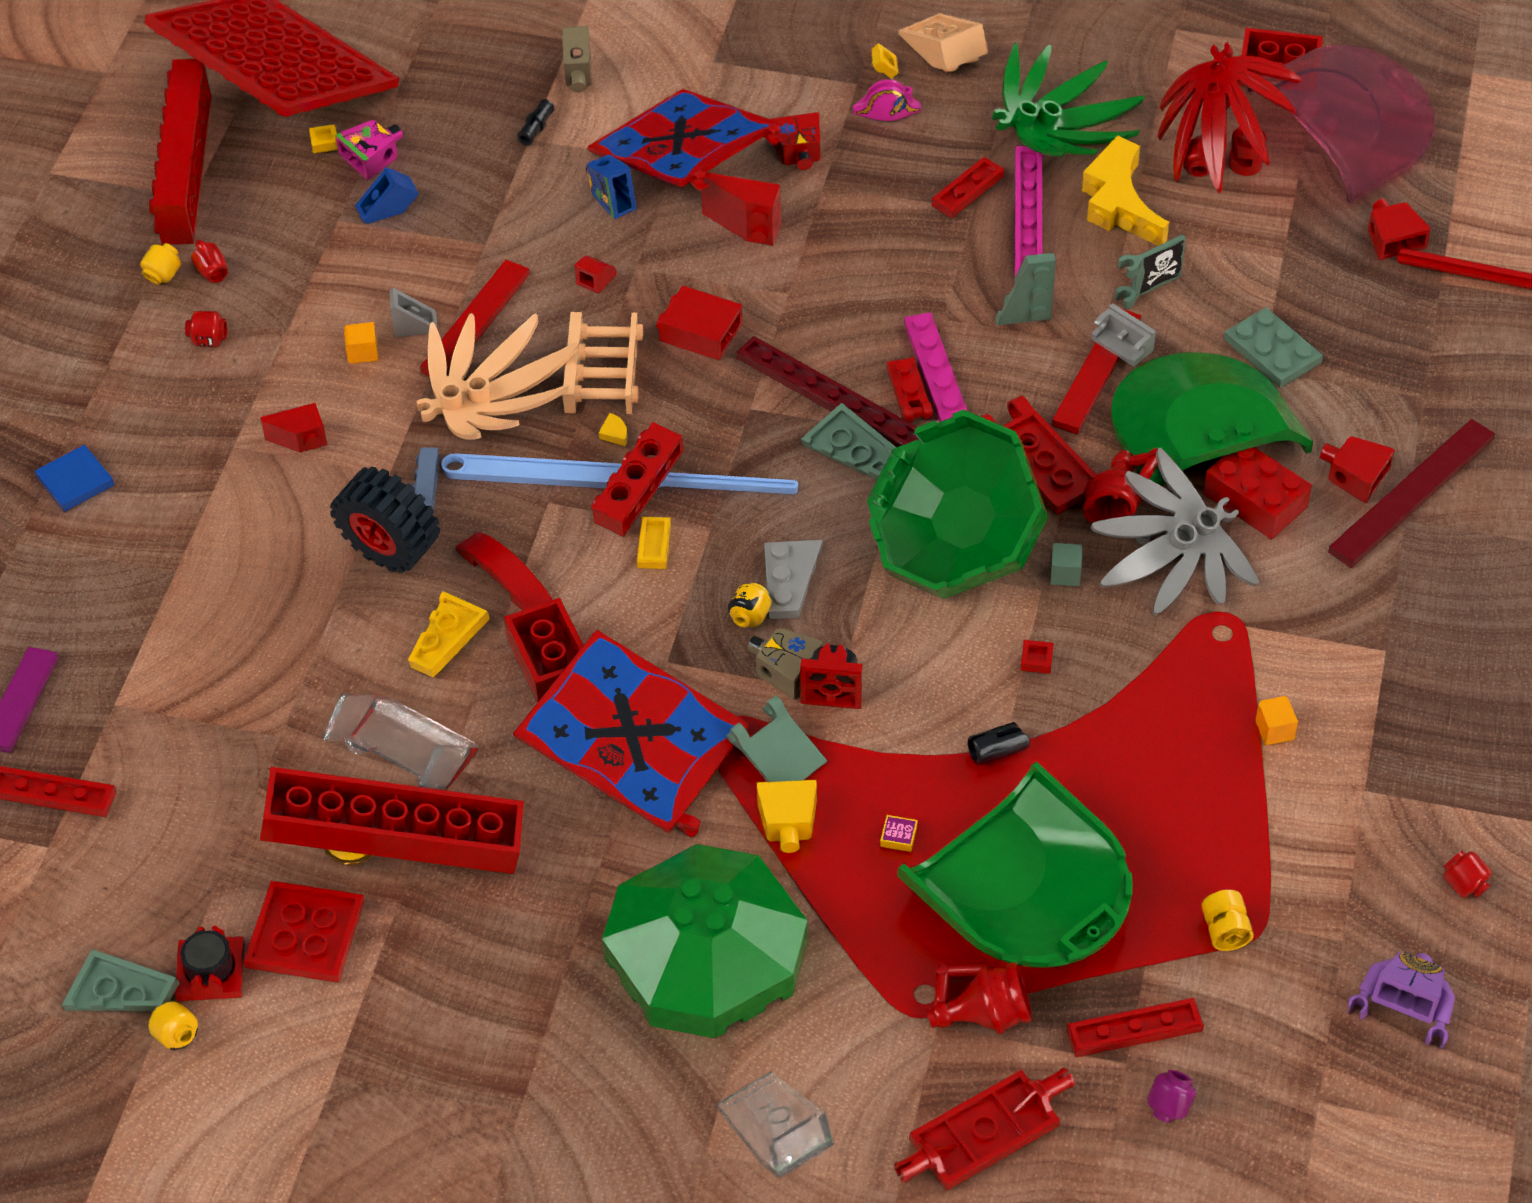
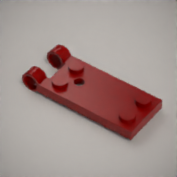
[980,395,1096,515]

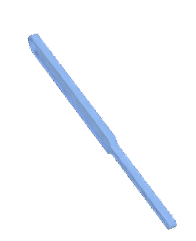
[441,453,798,494]

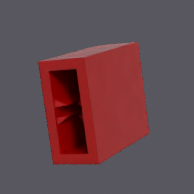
[656,285,743,361]

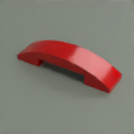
[455,531,552,610]

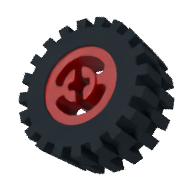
[330,467,440,573]

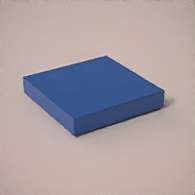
[35,444,115,512]

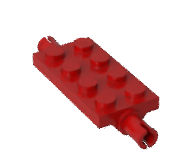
[893,1067,1075,1191]

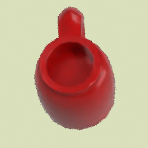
[191,240,228,283]

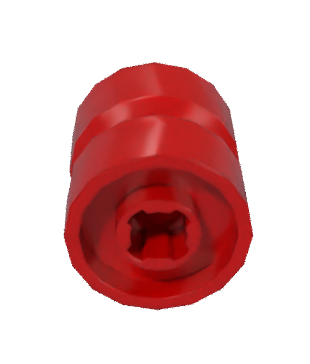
[1228,127,1267,176]

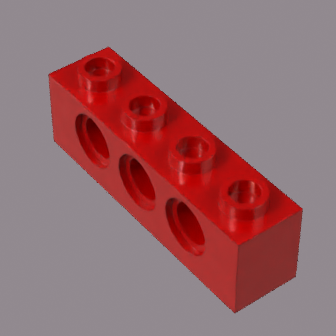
[591,422,684,537]

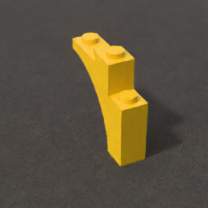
[1082,136,1169,246]

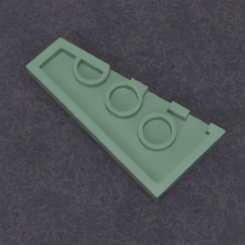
[801,403,896,480]

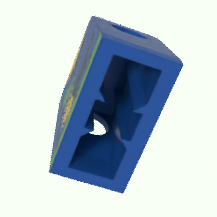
[586,155,637,219]

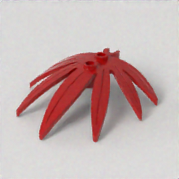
[1157,42,1302,193]

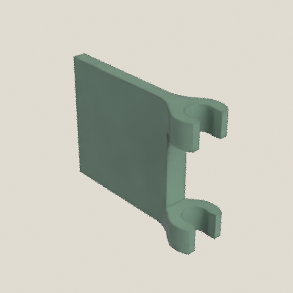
[726,695,827,782]

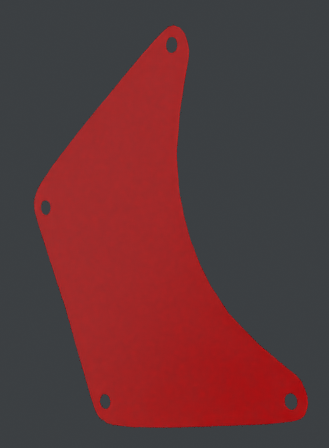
[718,611,1271,1018]

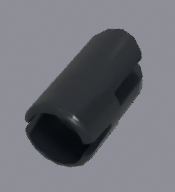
[967,722,1030,765]

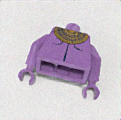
[1348,952,1455,1050]

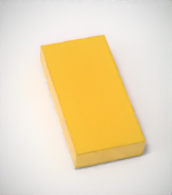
[637,517,671,569]

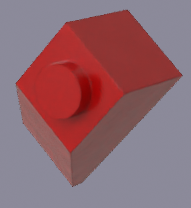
[260,403,327,452]

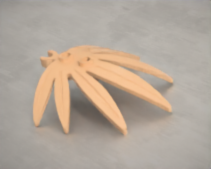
[417,313,578,440]

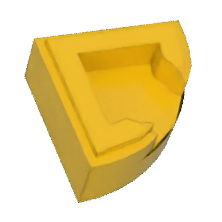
[599,413,628,446]

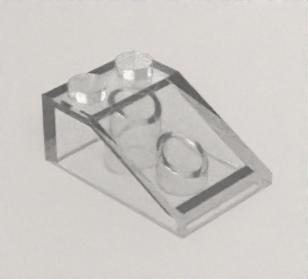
[716,1072,834,1178]

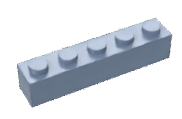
[413,448,440,516]

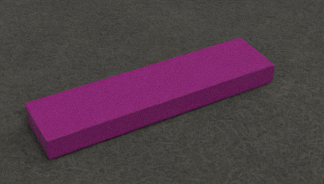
[0,647,59,753]

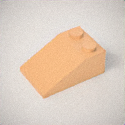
[898,13,988,72]

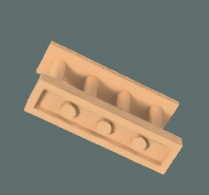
[563,312,643,414]

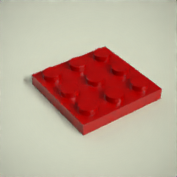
[243,880,365,983]

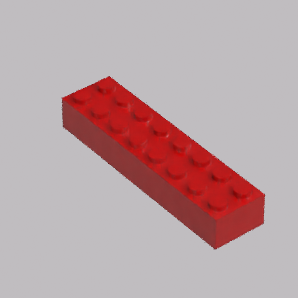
[149,59,212,245]
[260,766,524,874]

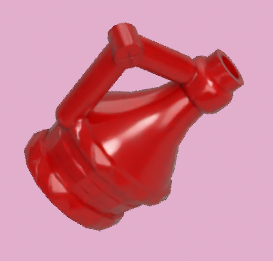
[1083,448,1158,524]
[927,962,1033,1034]

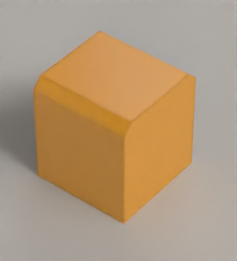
[344,322,379,364]
[1255,696,1298,746]

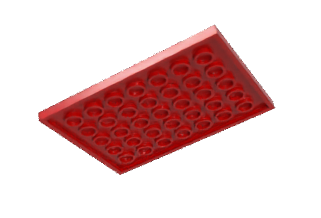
[144,0,400,117]

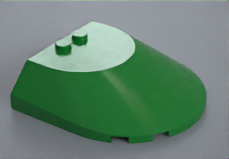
[1111,352,1313,487]
[897,762,1133,967]

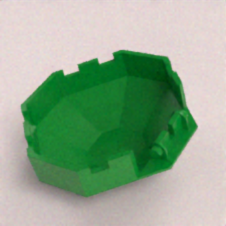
[867,409,1048,599]
[602,844,808,1039]

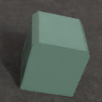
[1050,543,1082,586]

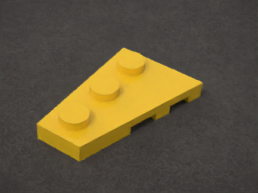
[408,591,490,678]

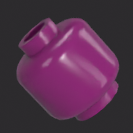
[1147,1069,1196,1123]

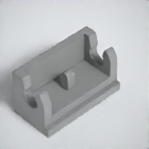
[1091,303,1156,367]

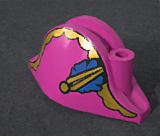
[853,79,921,121]

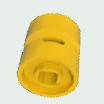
[1201,890,1254,951]

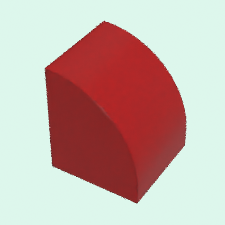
[574,255,617,294]

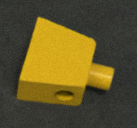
[757,780,817,853]

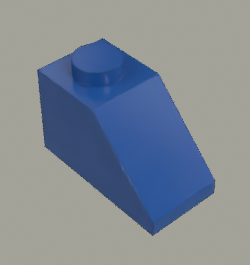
[355,167,419,224]

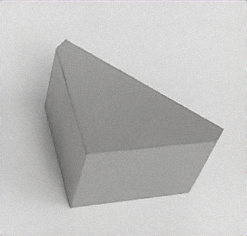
[389,287,437,337]

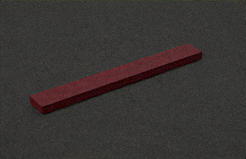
[736,336,918,448]
[1328,419,1495,568]

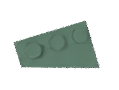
[995,253,1056,325]
[61,949,179,1011]

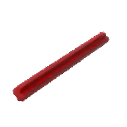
[1396,248,1532,290]

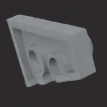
[764,540,823,619]

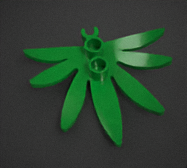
[991,42,1145,156]

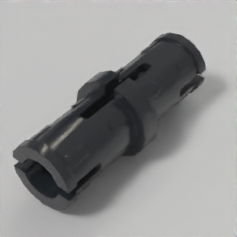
[517,99,555,146]

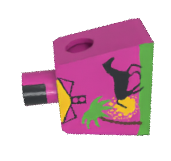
[335,120,403,180]

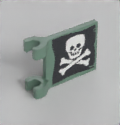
[1114,234,1186,309]

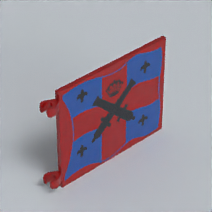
[587,89,783,191]
[513,629,753,838]

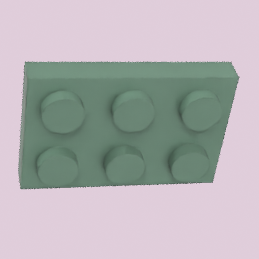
[1224,307,1323,388]

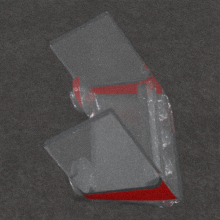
[322,693,479,790]

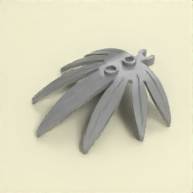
[1090,448,1259,616]

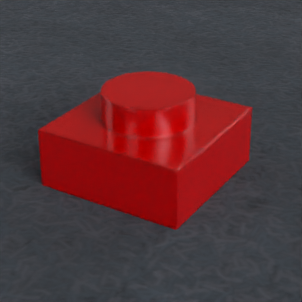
[1020,640,1054,674]

